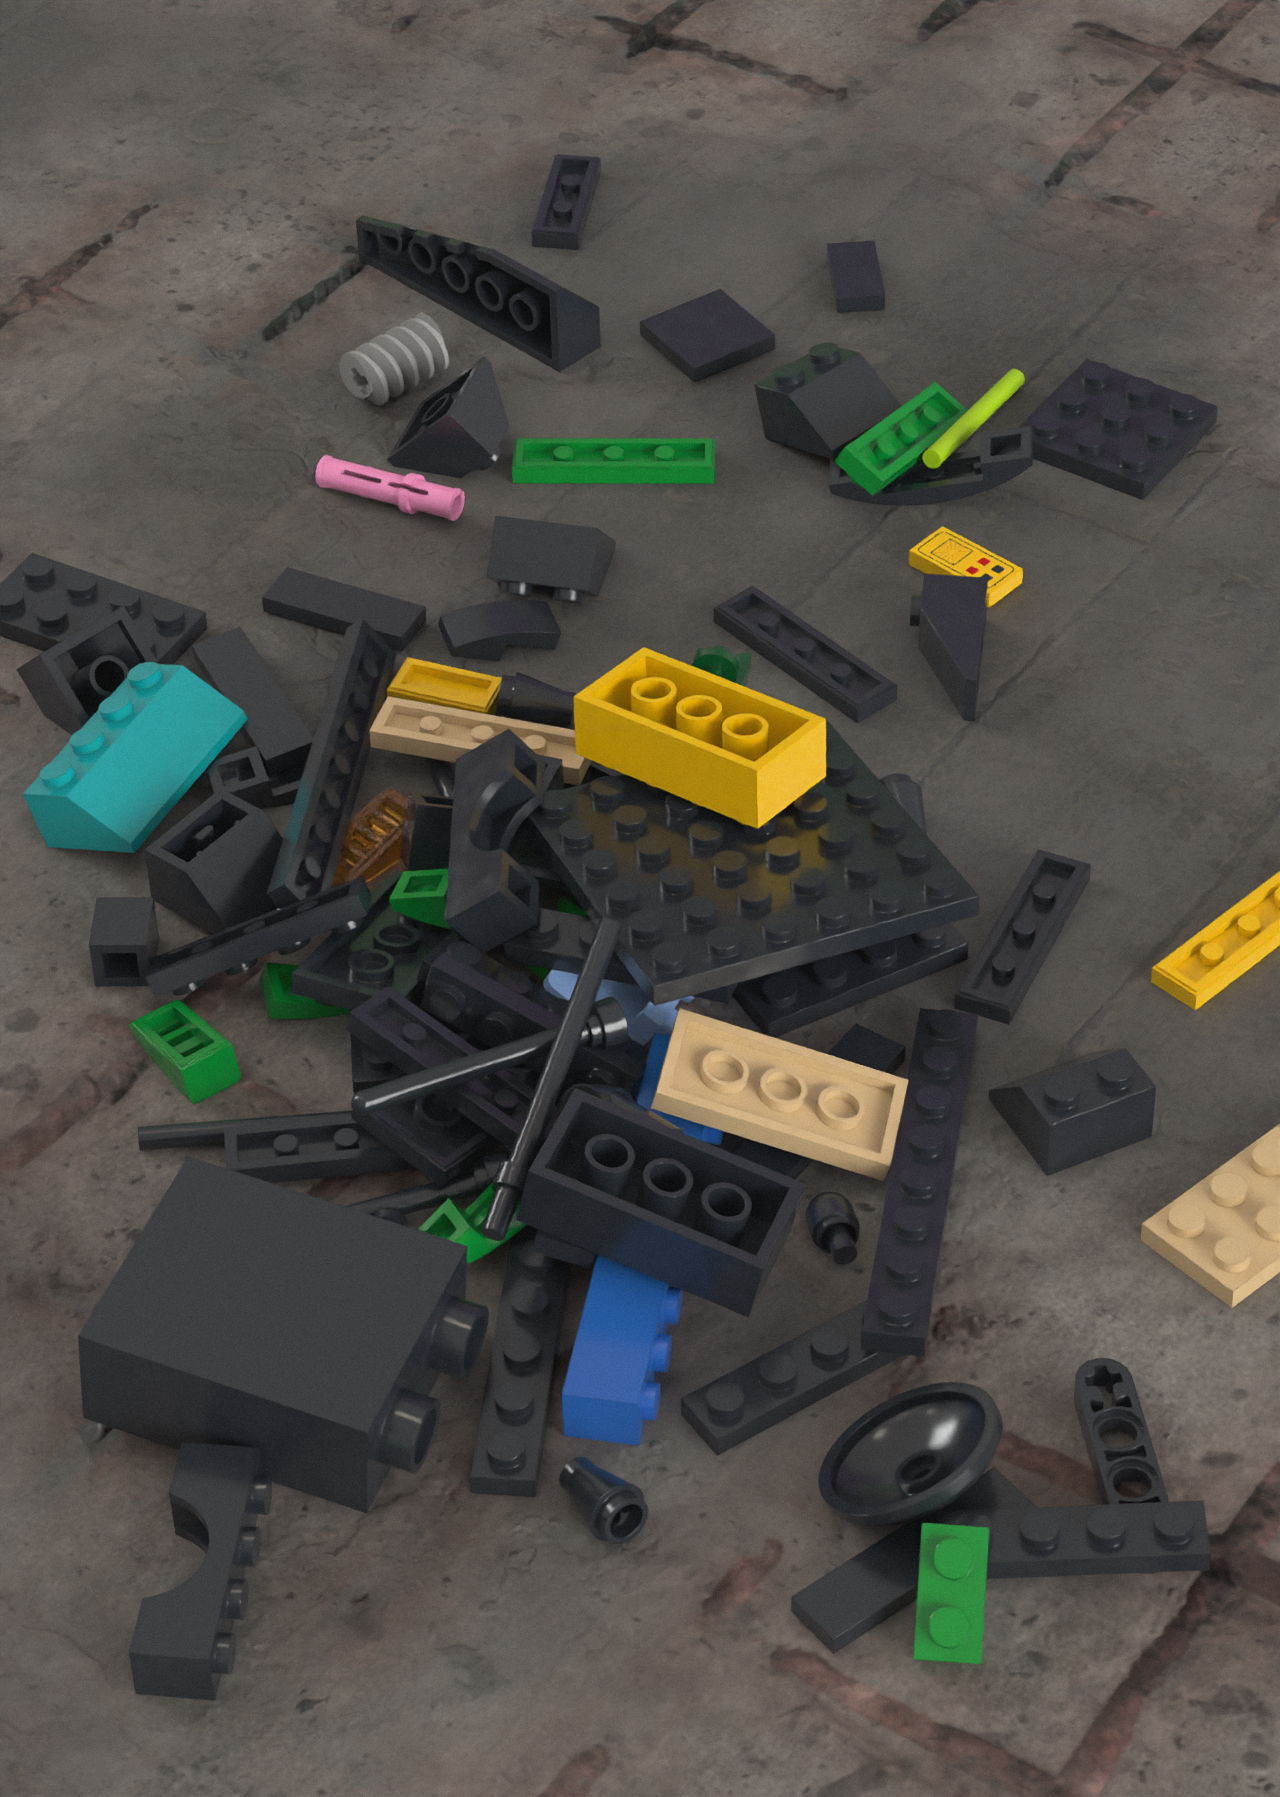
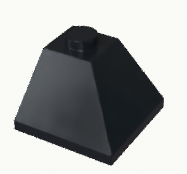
[387,357,509,479]
[16,605,159,735]

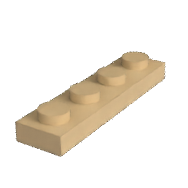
[369,696,592,785]

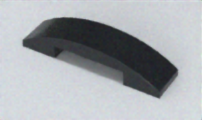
[829,426,1033,506]

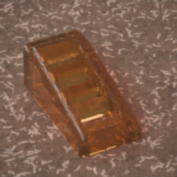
[331,787,408,887]

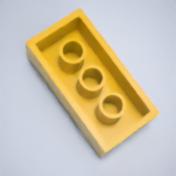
[573,647,826,829]

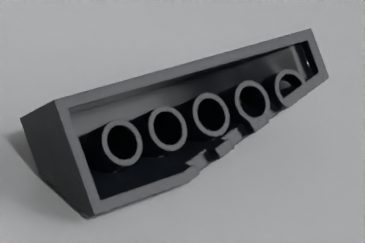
[356,216,601,372]

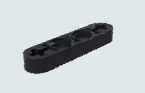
[1074,1358,1170,1574]

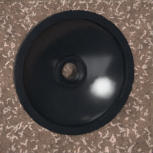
[818,1382,1003,1527]

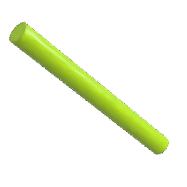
[922,369,1025,469]

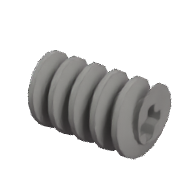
[339,312,449,406]

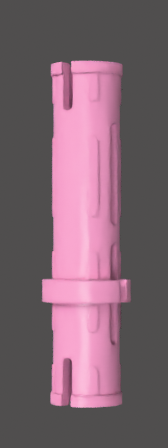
[315,455,465,521]

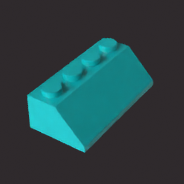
[23,662,248,853]

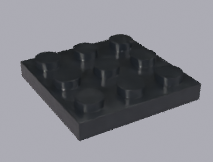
[1018,359,1218,500]

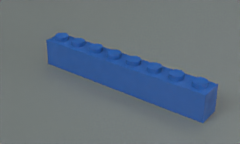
[562,1033,724,1446]

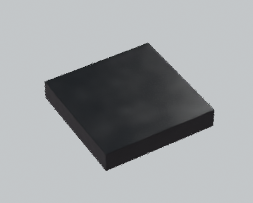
[640,289,775,382]

